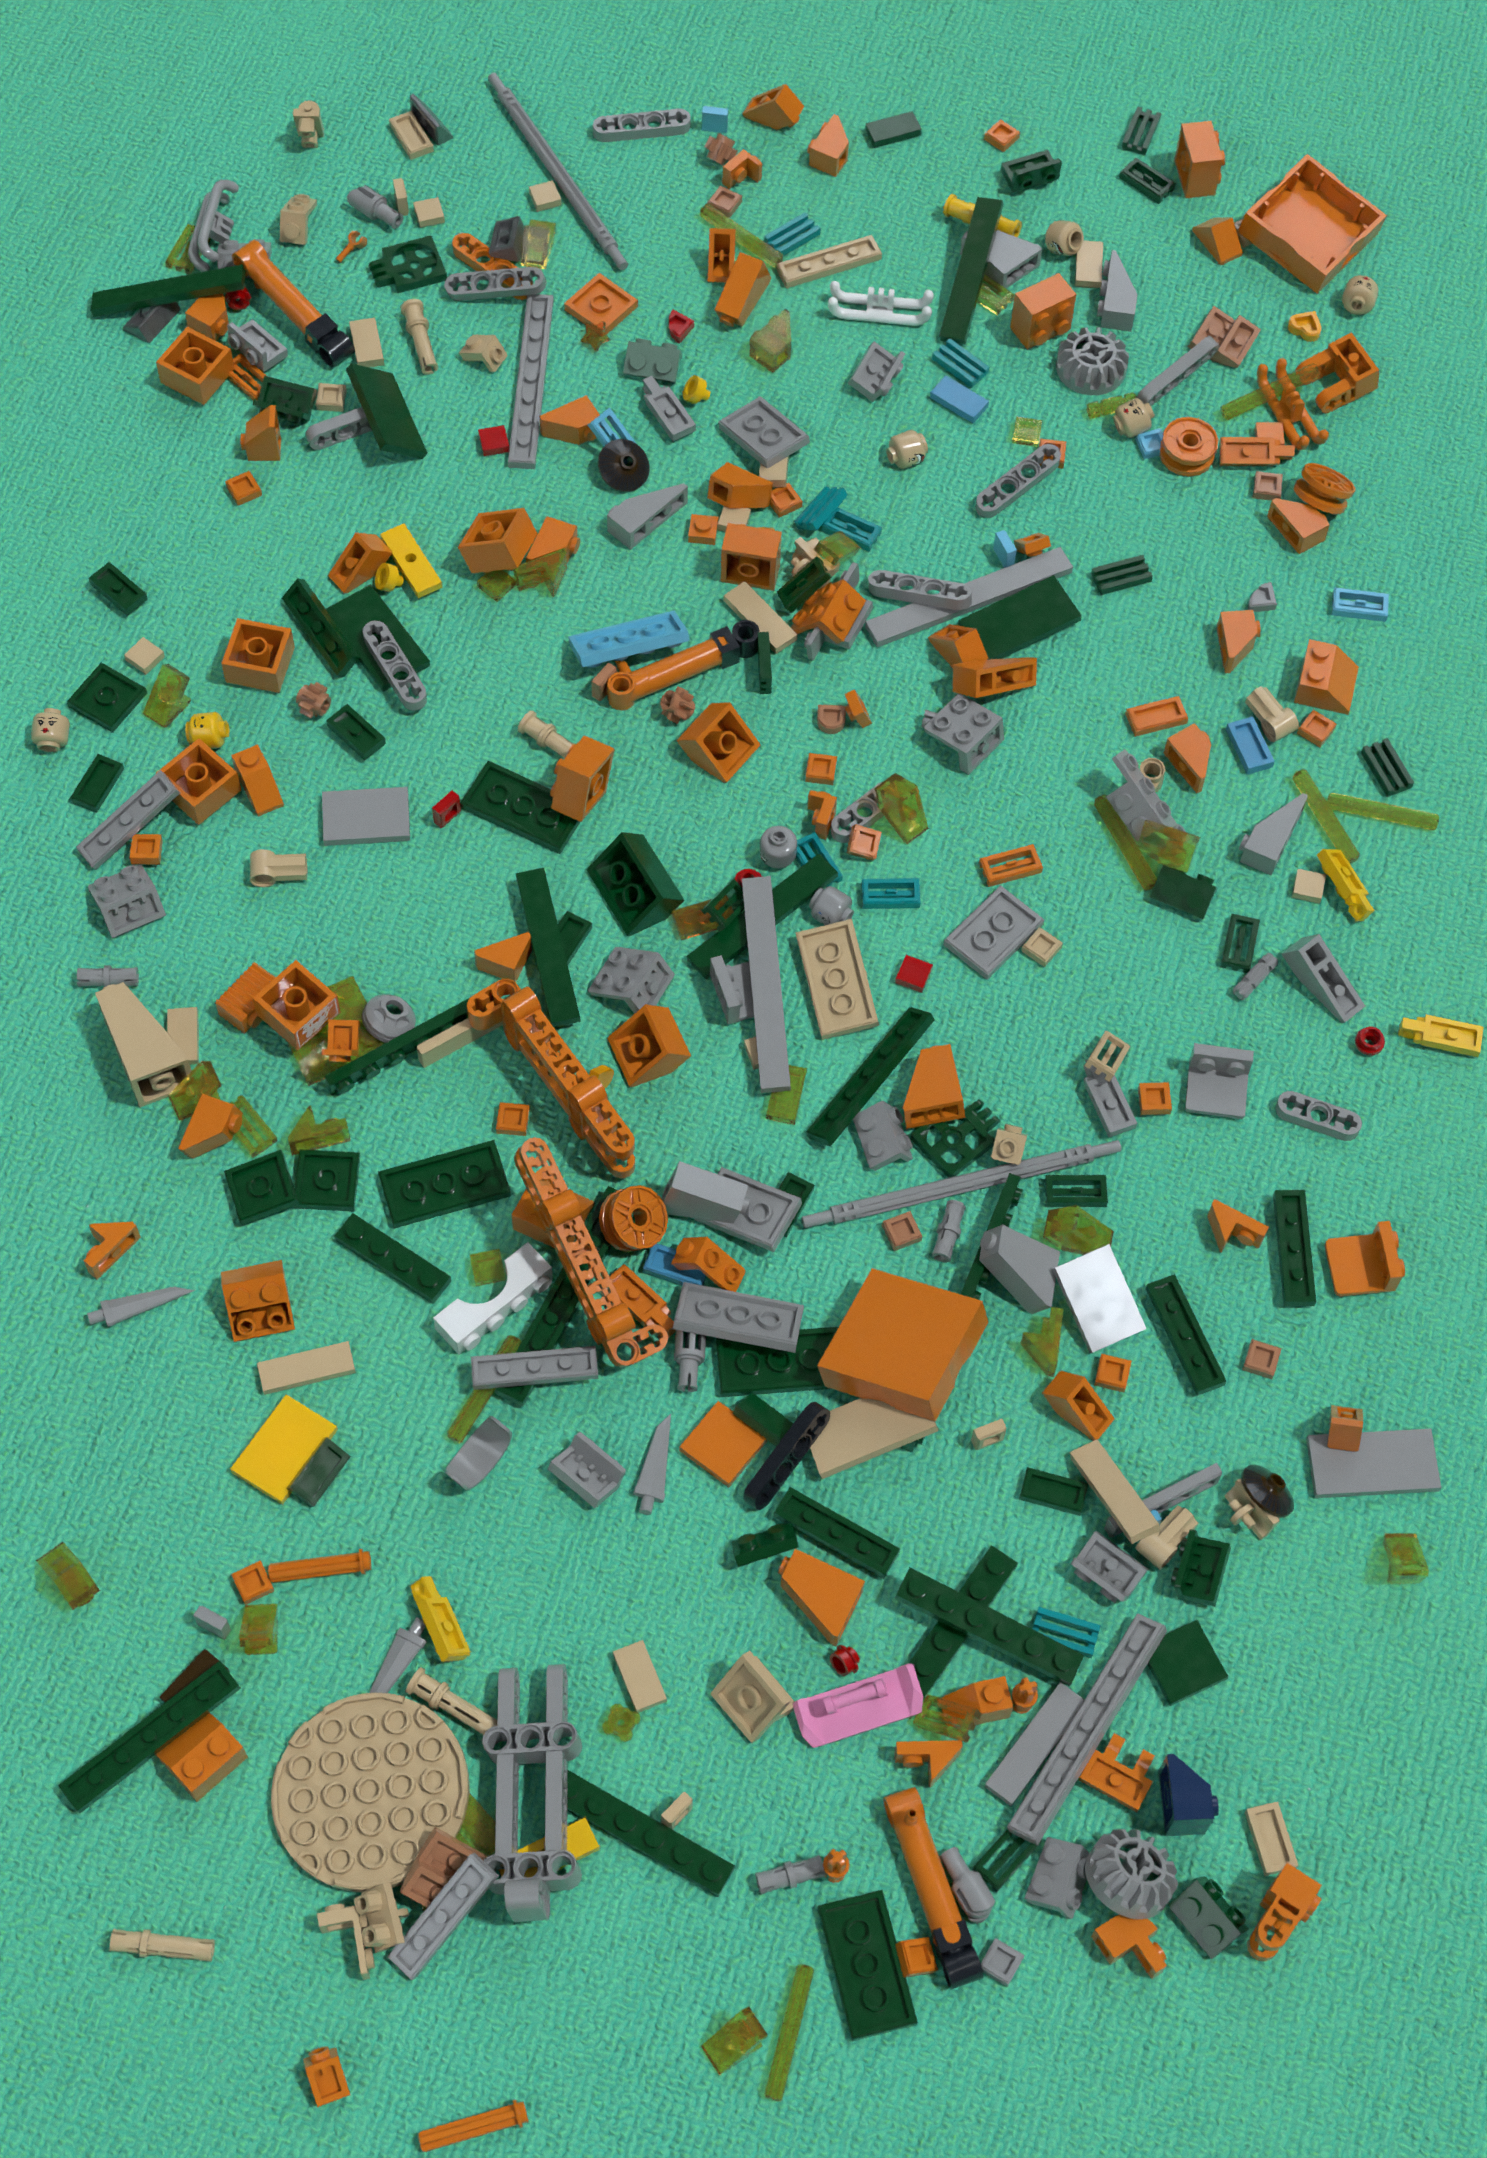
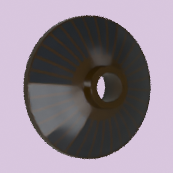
[598,439,650,492]
[1241,1465,1294,1518]

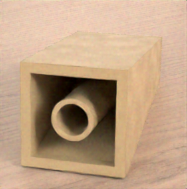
[95,982,196,1107]

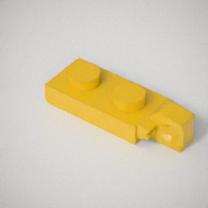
[1316,849,1374,921]
[1398,1014,1484,1057]
[410,1576,471,1662]

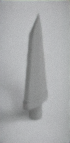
[87,1287,195,1327]
[633,1414,671,1515]
[369,1617,427,1693]

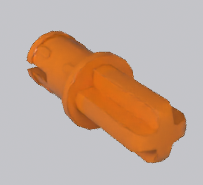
[1012,1677,1038,1714]
[823,1849,850,1883]

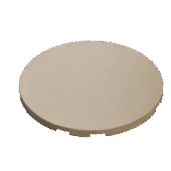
[271,1693,470,1892]

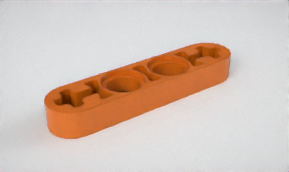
[452,233,533,300]

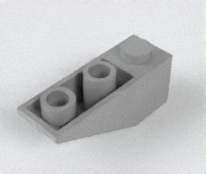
[1097,250,1137,332]

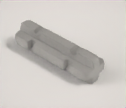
[1233,953,1278,1000]

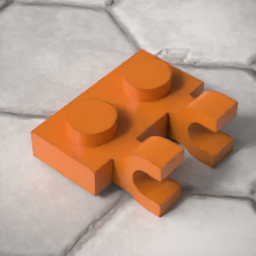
[1078,1733,1155,1812]

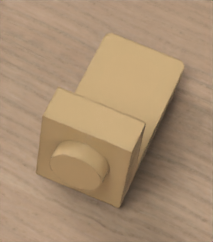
[280,194,317,245]
[317,1904,375,1980]

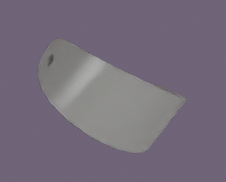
[444,1415,512,1490]

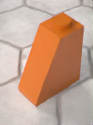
[714,252,771,327]
[903,1044,965,1129]
[778,1549,865,1647]

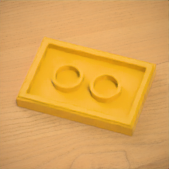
[230,1394,338,1505]

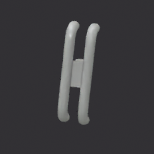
[188,179,239,272]

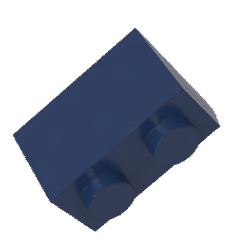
[1158,1754,1219,1836]

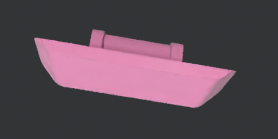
[793,1663,923,1748]

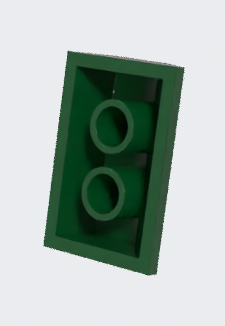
[586,832,685,936]

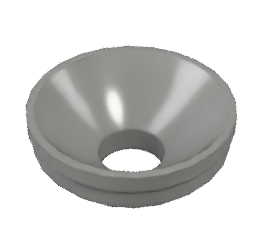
[362,994,416,1042]

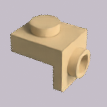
[459,335,507,372]
[991,1124,1028,1165]

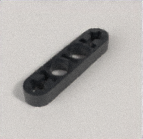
[743,1402,830,1510]

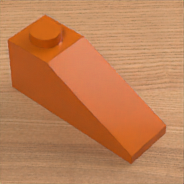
[952,657,1037,698]

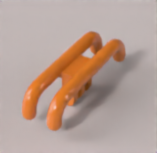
[1257,358,1329,451]

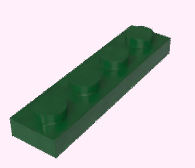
[282,578,360,677]
[1273,1190,1316,1306]
[334,1213,452,1304]
[1145,1274,1227,1396]
[774,1487,900,1579]

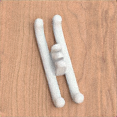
[828,281,934,326]

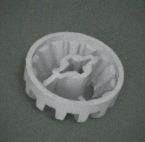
[1056,327,1129,396]
[1085,1829,1178,1919]

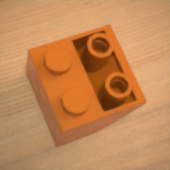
[221,1260,295,1342]

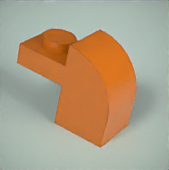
[1091,1915,1167,1979]

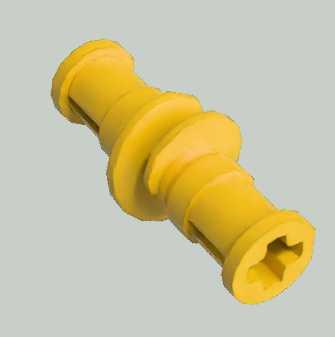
[943,194,1022,237]

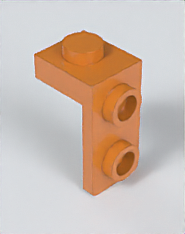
[321,1019,360,1062]
[671,1237,746,1292]

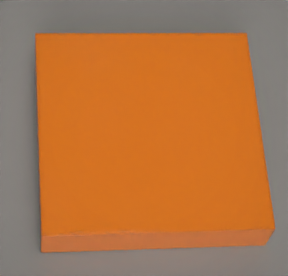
[564,273,638,337]
[679,1401,767,1488]

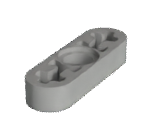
[305,407,372,450]
[831,782,899,843]
[1276,1091,1362,1141]

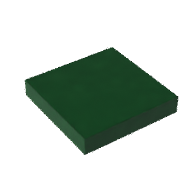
[67,662,147,733]
[224,1149,299,1226]
[294,1149,361,1212]
[1147,1620,1228,1706]

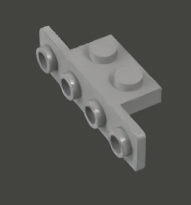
[804,562,873,660]
[1106,749,1189,852]

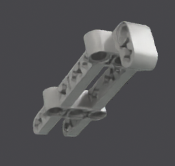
[482,1664,582,1922]

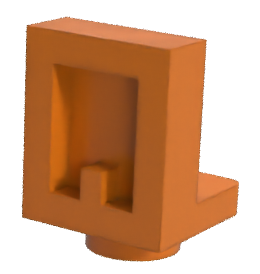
[722,149,762,189]
[808,790,837,840]
[303,2046,350,2107]

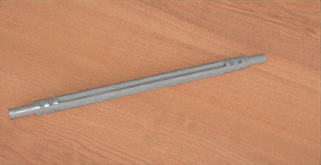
[488,73,628,270]
[801,1140,1121,1228]

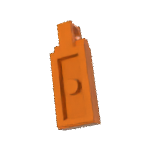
[1219,437,1295,466]
[609,1264,676,1338]

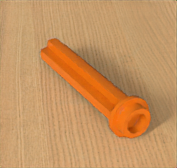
[268,1548,372,1582]
[418,2099,529,2152]

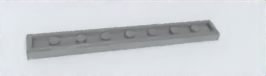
[508,294,554,469]
[865,547,1073,647]
[742,876,791,1093]
[1007,1613,1167,1846]

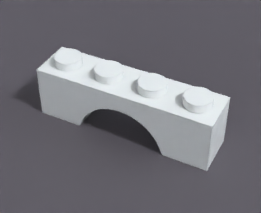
[433,1242,553,1355]

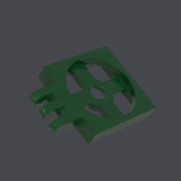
[368,235,447,293]
[910,1099,1000,1178]

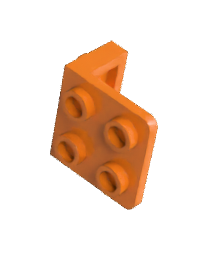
[791,579,866,644]
[1325,1221,1405,1297]

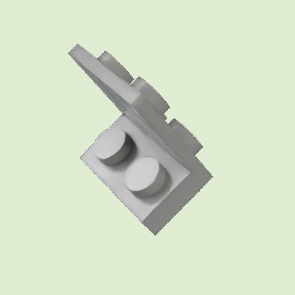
[924,694,1004,775]
[88,864,166,938]
[588,947,675,1014]
[710,955,754,1024]
[1185,1043,1254,1119]

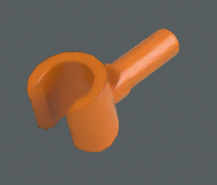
[336,231,368,263]

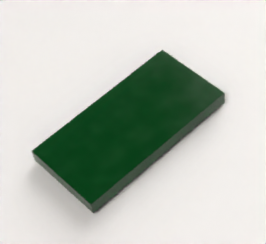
[346,363,427,459]
[958,575,1082,660]
[326,584,430,692]
[460,761,580,854]
[378,1140,511,1229]
[716,1327,839,1397]
[817,1890,918,2042]

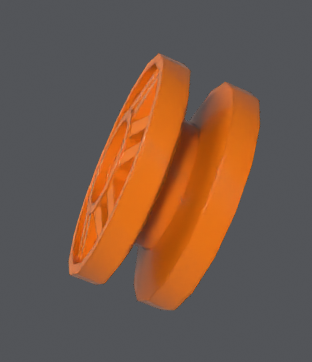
[1159,417,1219,477]
[1294,463,1355,514]
[599,1185,668,1252]

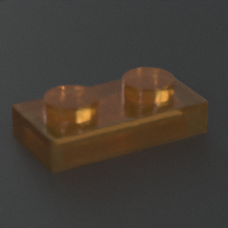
[672,895,733,940]

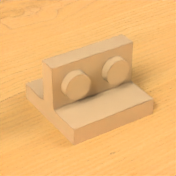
[710,1651,795,1743]

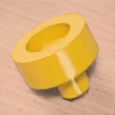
[683,375,711,404]
[375,563,404,592]

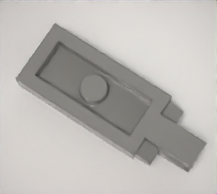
[643,376,696,441]
[1083,1058,1137,1137]

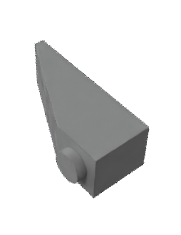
[607,483,688,550]
[1239,793,1308,876]
[1281,934,1365,1023]

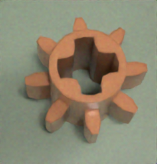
[704,133,738,165]
[296,682,331,718]
[660,686,695,724]

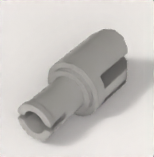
[347,185,403,229]
[674,1330,706,1392]
[940,1847,995,1923]

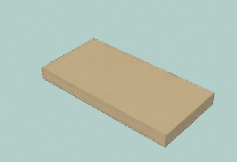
[796,919,879,1040]
[810,1398,939,1479]

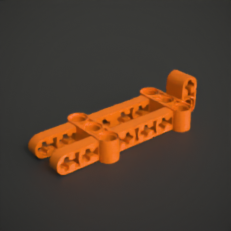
[467,979,635,1178]
[514,1137,668,1367]

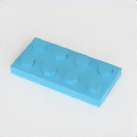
[568,610,690,668]

